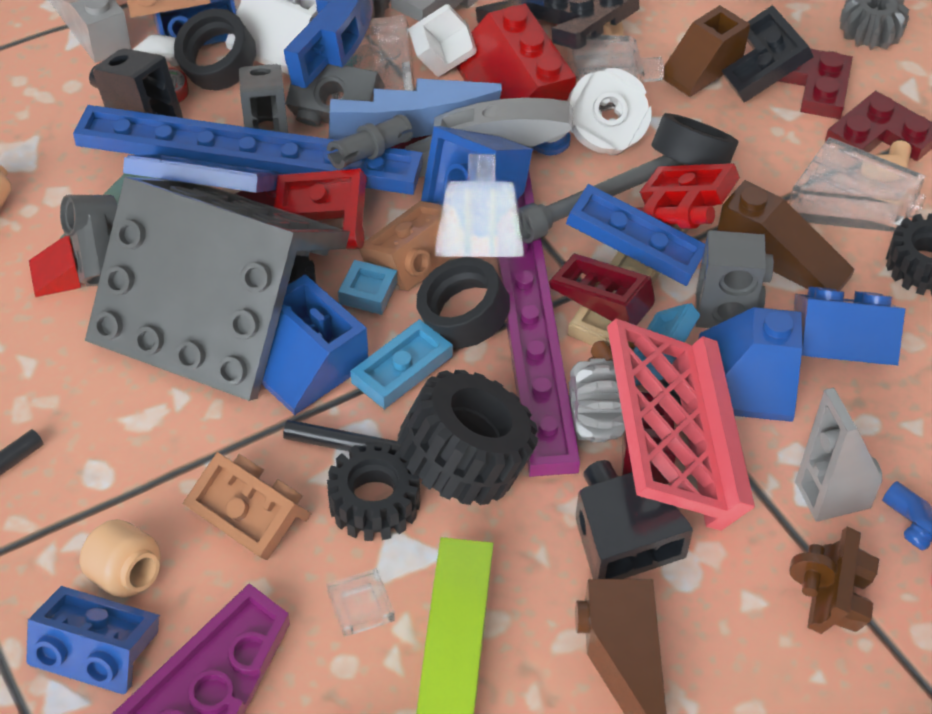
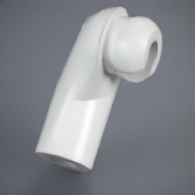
[132,34,179,66]

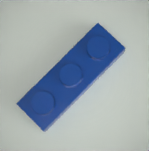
[566,184,705,286]

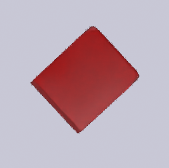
[29,236,81,297]

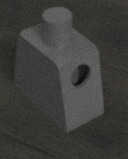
[239,64,288,133]

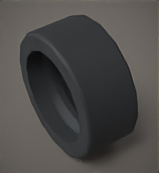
[174,8,256,91]
[651,113,739,165]
[416,257,510,348]

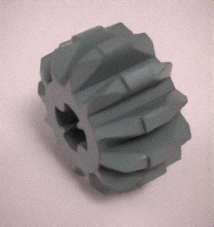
[840,0,909,51]

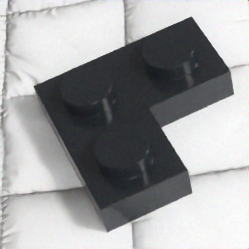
[722,5,814,103]

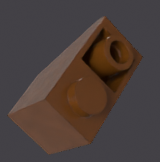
[660,5,750,97]

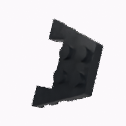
[476,0,640,50]

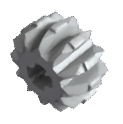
[568,358,625,442]

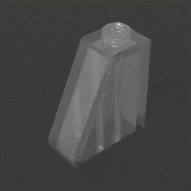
[789,137,926,232]

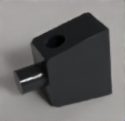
[89,48,183,118]
[576,460,693,579]

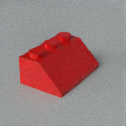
[456,4,576,101]

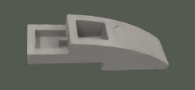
[405,98,573,178]

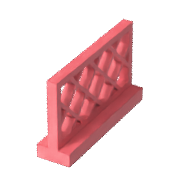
[607,318,755,531]

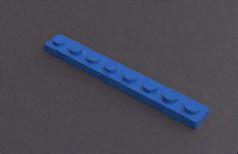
[73,105,423,195]

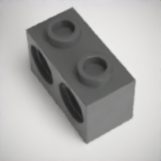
[695,230,774,328]

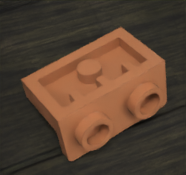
[359,201,467,291]
[182,452,312,561]

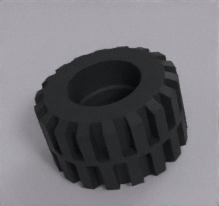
[397,370,538,505]

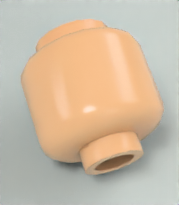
[80,519,161,598]

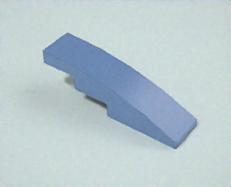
[328,78,502,140]

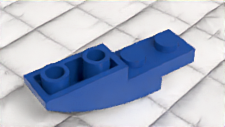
[283,0,373,89]

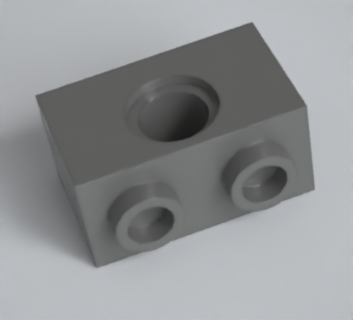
[285,64,385,126]

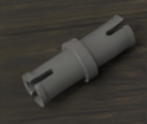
[327,114,413,169]

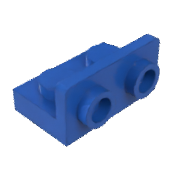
[26,586,159,694]

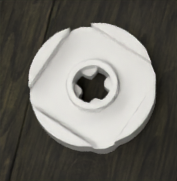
[568,68,652,155]

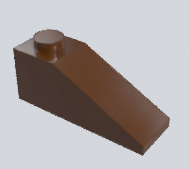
[717,180,855,291]
[575,579,667,714]

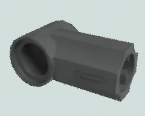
[60,195,118,286]

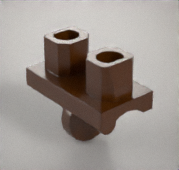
[789,526,879,634]

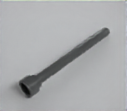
[512,155,684,243]

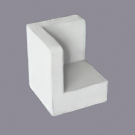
[408,4,477,77]

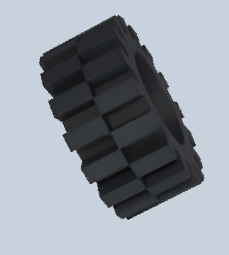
[886,213,932,296]
[327,442,420,541]

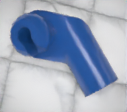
[882,481,932,550]

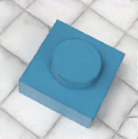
[338,260,397,315]

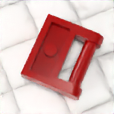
[274,169,367,250]

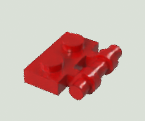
[635,163,740,229]

